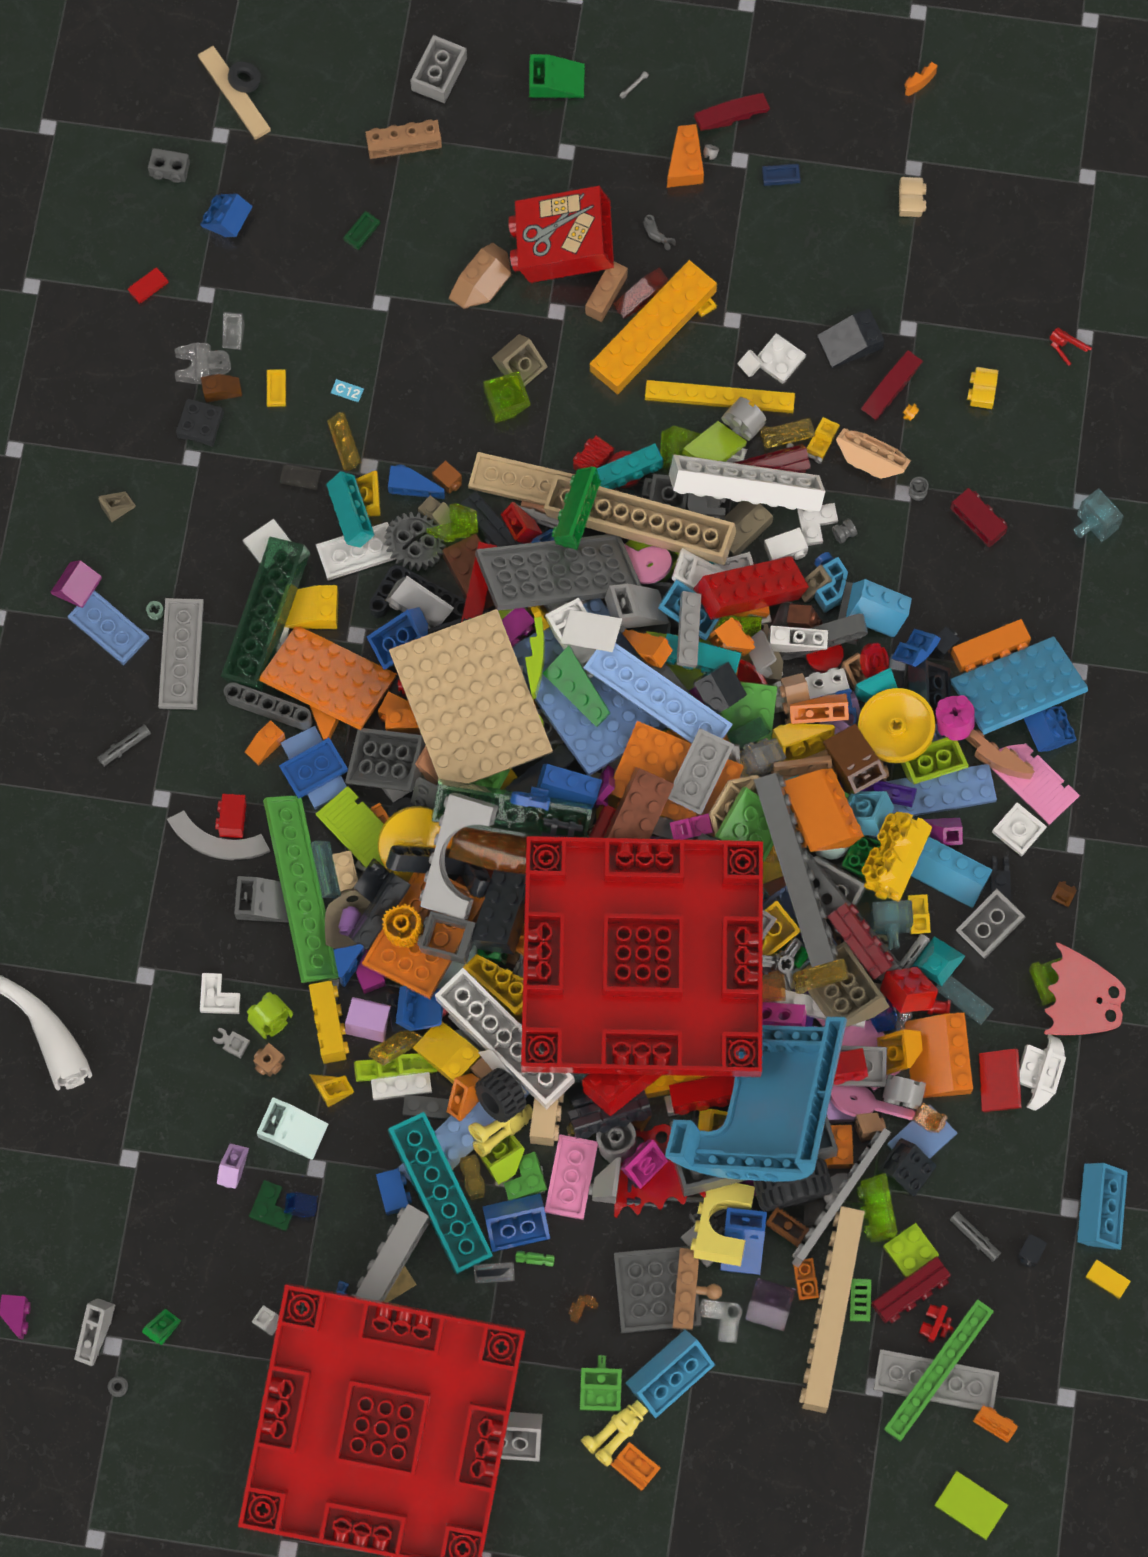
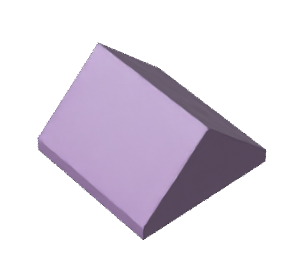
[345,997,391,1043]

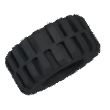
[753,1159,833,1212]

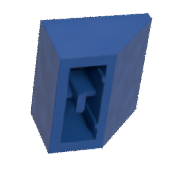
[200,194,253,237]
[1024,706,1077,752]

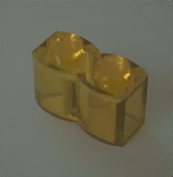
[460,1154,485,1200]

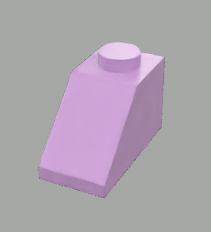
[217,1143,249,1189]

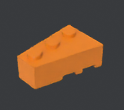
[667,124,704,188]

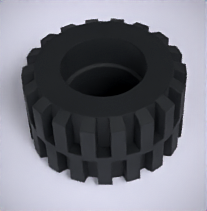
[475,1068,526,1123]

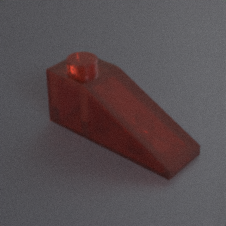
[613,267,669,319]

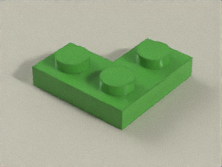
[504,1151,548,1200]

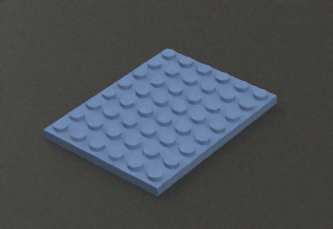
[513,598,668,776]

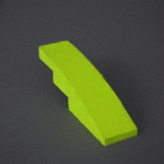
[525,617,545,699]
[354,1053,437,1082]

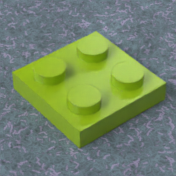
[883,1223,939,1277]

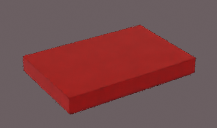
[979,1049,1021,1112]

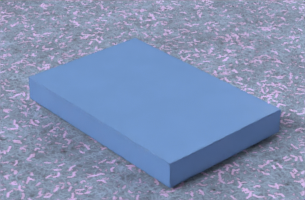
[887,1105,957,1159]

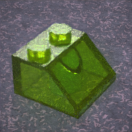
[484,371,531,423]

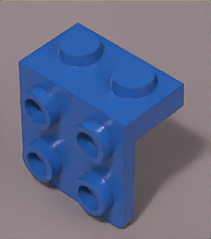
[396,986,443,1031]

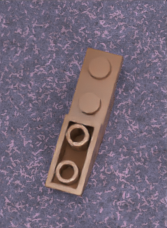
[965,729,1035,779]

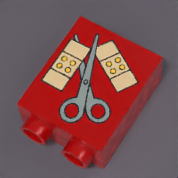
[508,186,614,283]

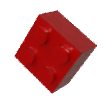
[880,967,938,1014]

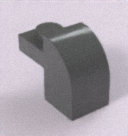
[688,493,725,520]

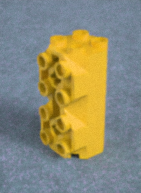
[862,812,932,902]

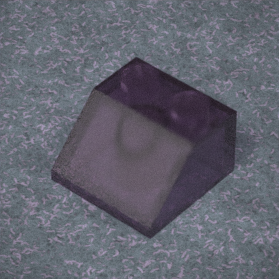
[745,1278,795,1331]

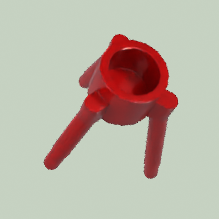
[1049,327,1092,366]

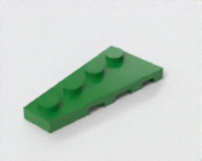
[542,645,611,727]

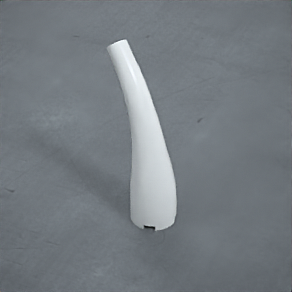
[0,976,92,1090]

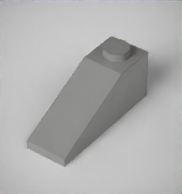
[74,1298,115,1366]

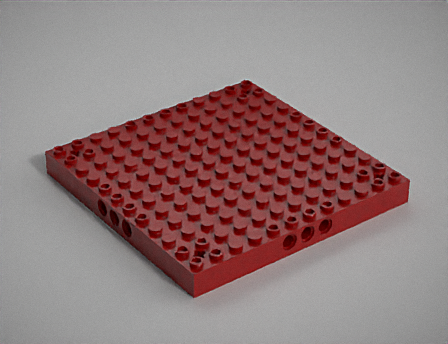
[521,836,763,1077]
[238,1283,526,1557]

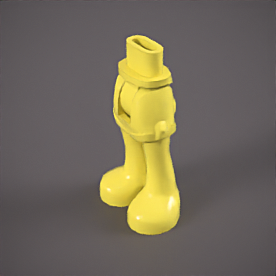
[468,1104,533,1157]
[581,1400,648,1467]

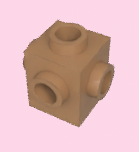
[253,1043,285,1077]

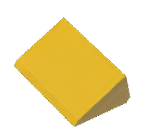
[356,470,380,517]

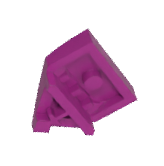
[593,765,615,809]

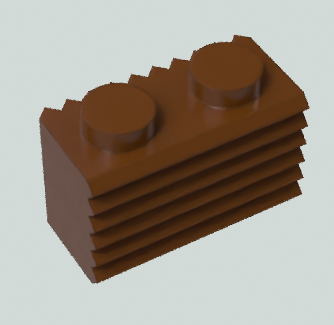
[766,1207,809,1247]

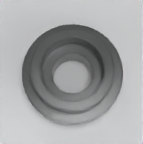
[108,1376,128,1397]

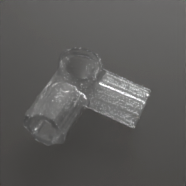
[699,1299,742,1343]

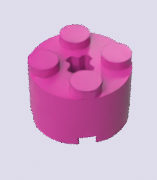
[936,695,975,741]

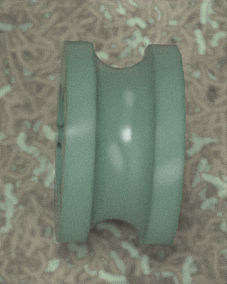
[146,601,164,620]

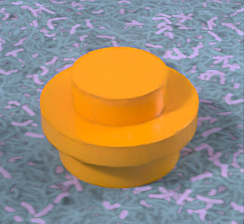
[902,403,919,421]

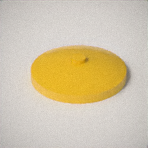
[858,688,936,763]
[378,806,456,882]

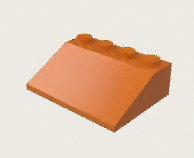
[784,768,864,852]
[904,1012,973,1098]

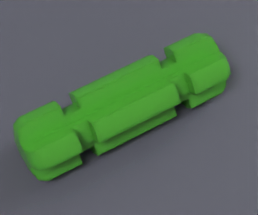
[515,1251,555,1266]

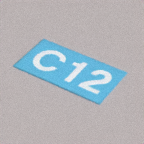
[331,379,364,402]

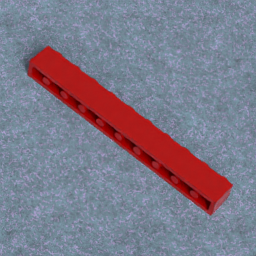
[669,1048,868,1115]

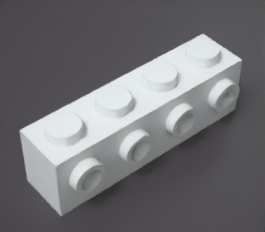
[773,668,850,713]

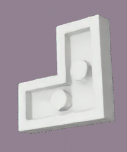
[797,503,838,546]
[200,973,241,1014]

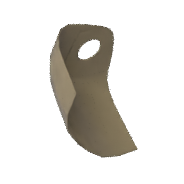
[325,891,375,949]

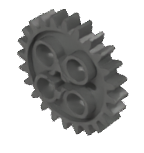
[384,512,445,571]

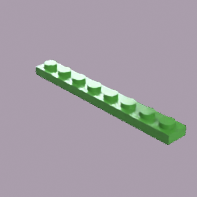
[884,1299,994,1442]

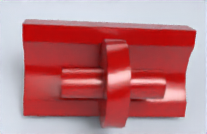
[919,1305,955,1343]

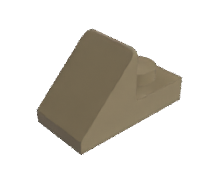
[418,495,459,534]
[801,565,832,602]

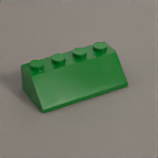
[552,466,601,550]

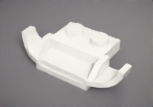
[1019,1035,1066,1111]

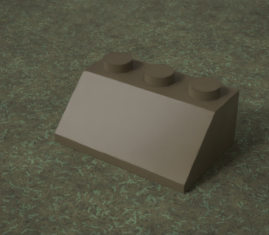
[725,501,773,557]

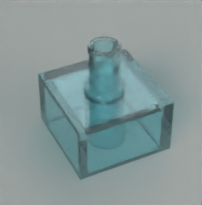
[1074,488,1124,542]
[870,900,913,949]

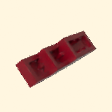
[694,93,770,131]
[861,350,923,420]

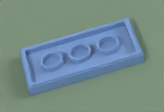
[67,590,149,665]
[281,726,347,809]

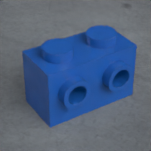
[376,1168,412,1216]

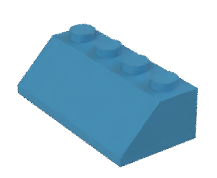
[911,837,992,908]
[1077,1163,1128,1250]
[626,1330,715,1418]

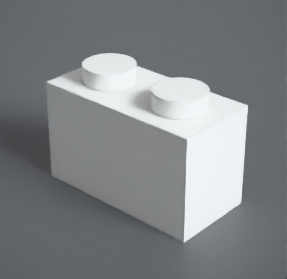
[764,528,808,561]

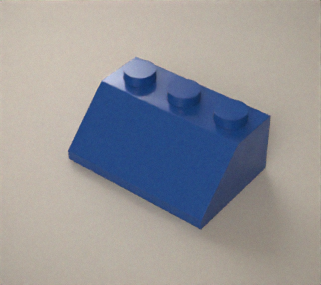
[367,607,428,670]
[537,764,602,818]
[482,1194,550,1252]

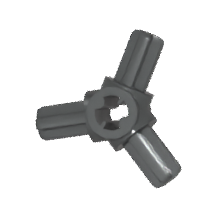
[763,937,802,991]

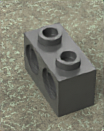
[148,148,190,182]

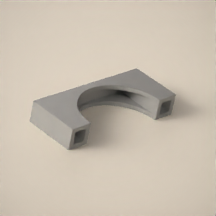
[419,793,498,920]

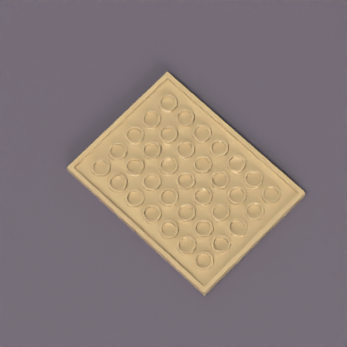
[389,609,553,792]

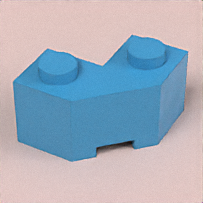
[814,557,848,613]

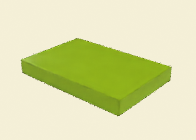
[682,421,747,462]
[935,1471,1008,1540]

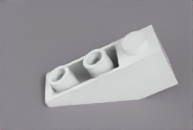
[768,626,828,652]

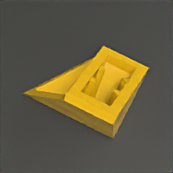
[309,1074,354,1107]

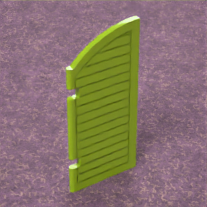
[315,786,385,868]

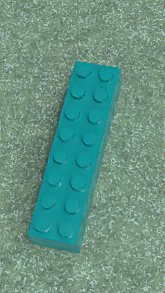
[388,1112,493,1274]

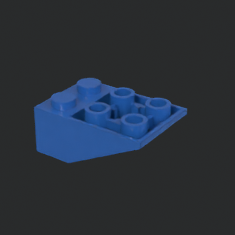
[720,1207,767,1275]

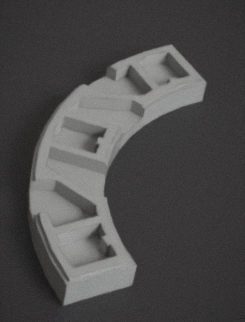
[167,811,270,860]

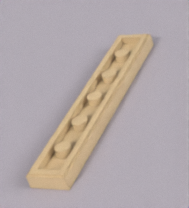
[198,46,271,140]

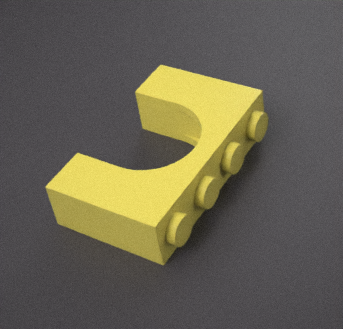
[691,1183,755,1266]

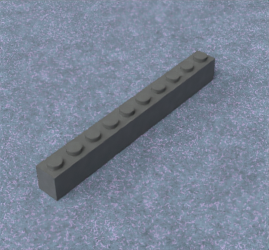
[754,772,838,967]

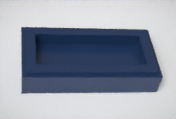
[762,164,800,186]

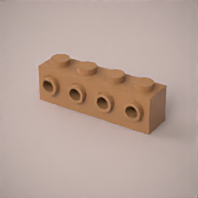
[366,120,442,159]

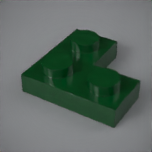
[249,1180,294,1232]

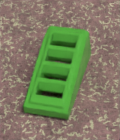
[850,1279,871,1322]

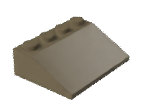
[796,941,890,1027]

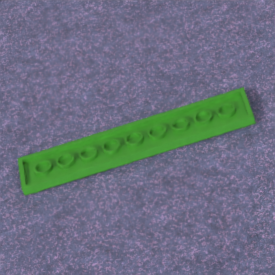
[263,796,339,983]

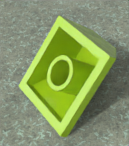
[479,1135,524,1185]

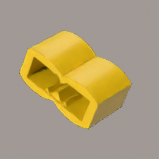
[967,367,998,409]

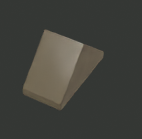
[98,491,136,522]

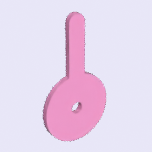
[624,544,673,584]
[830,1086,916,1120]

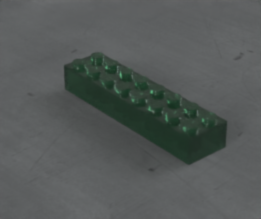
[221,536,310,692]
[431,779,592,838]

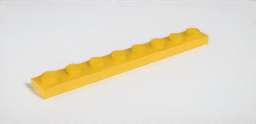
[645,380,795,413]

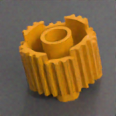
[382,904,424,948]

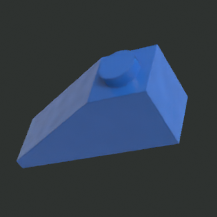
[388,464,445,499]

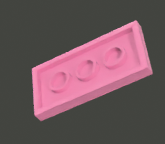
[545,1134,598,1220]

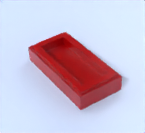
[128,267,169,304]

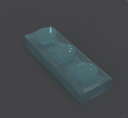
[311,841,341,898]
[936,975,993,1025]

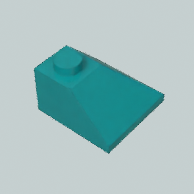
[854,668,898,702]
[911,937,965,986]

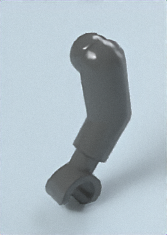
[643,215,675,250]

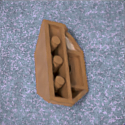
[449,243,511,309]

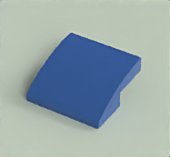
[891,629,941,667]

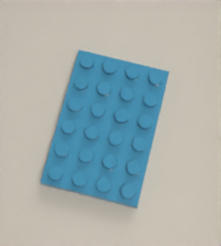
[951,636,1088,735]

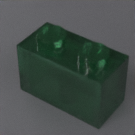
[727,714,771,749]

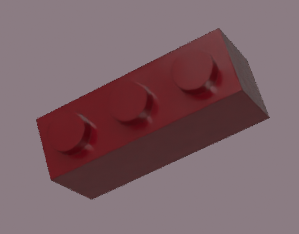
[951,488,1007,548]

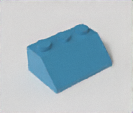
[658,579,720,641]
[846,579,912,638]

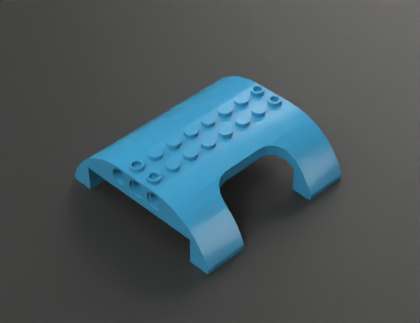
[665,1017,847,1182]

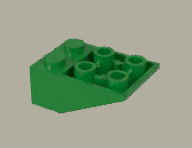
[529,54,585,98]
[842,835,882,881]

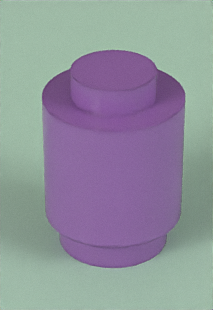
[338,906,362,936]

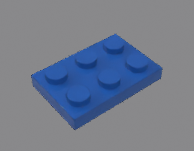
[279,738,348,799]

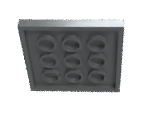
[614,1246,701,1333]

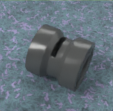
[908,477,929,501]
[832,518,858,544]

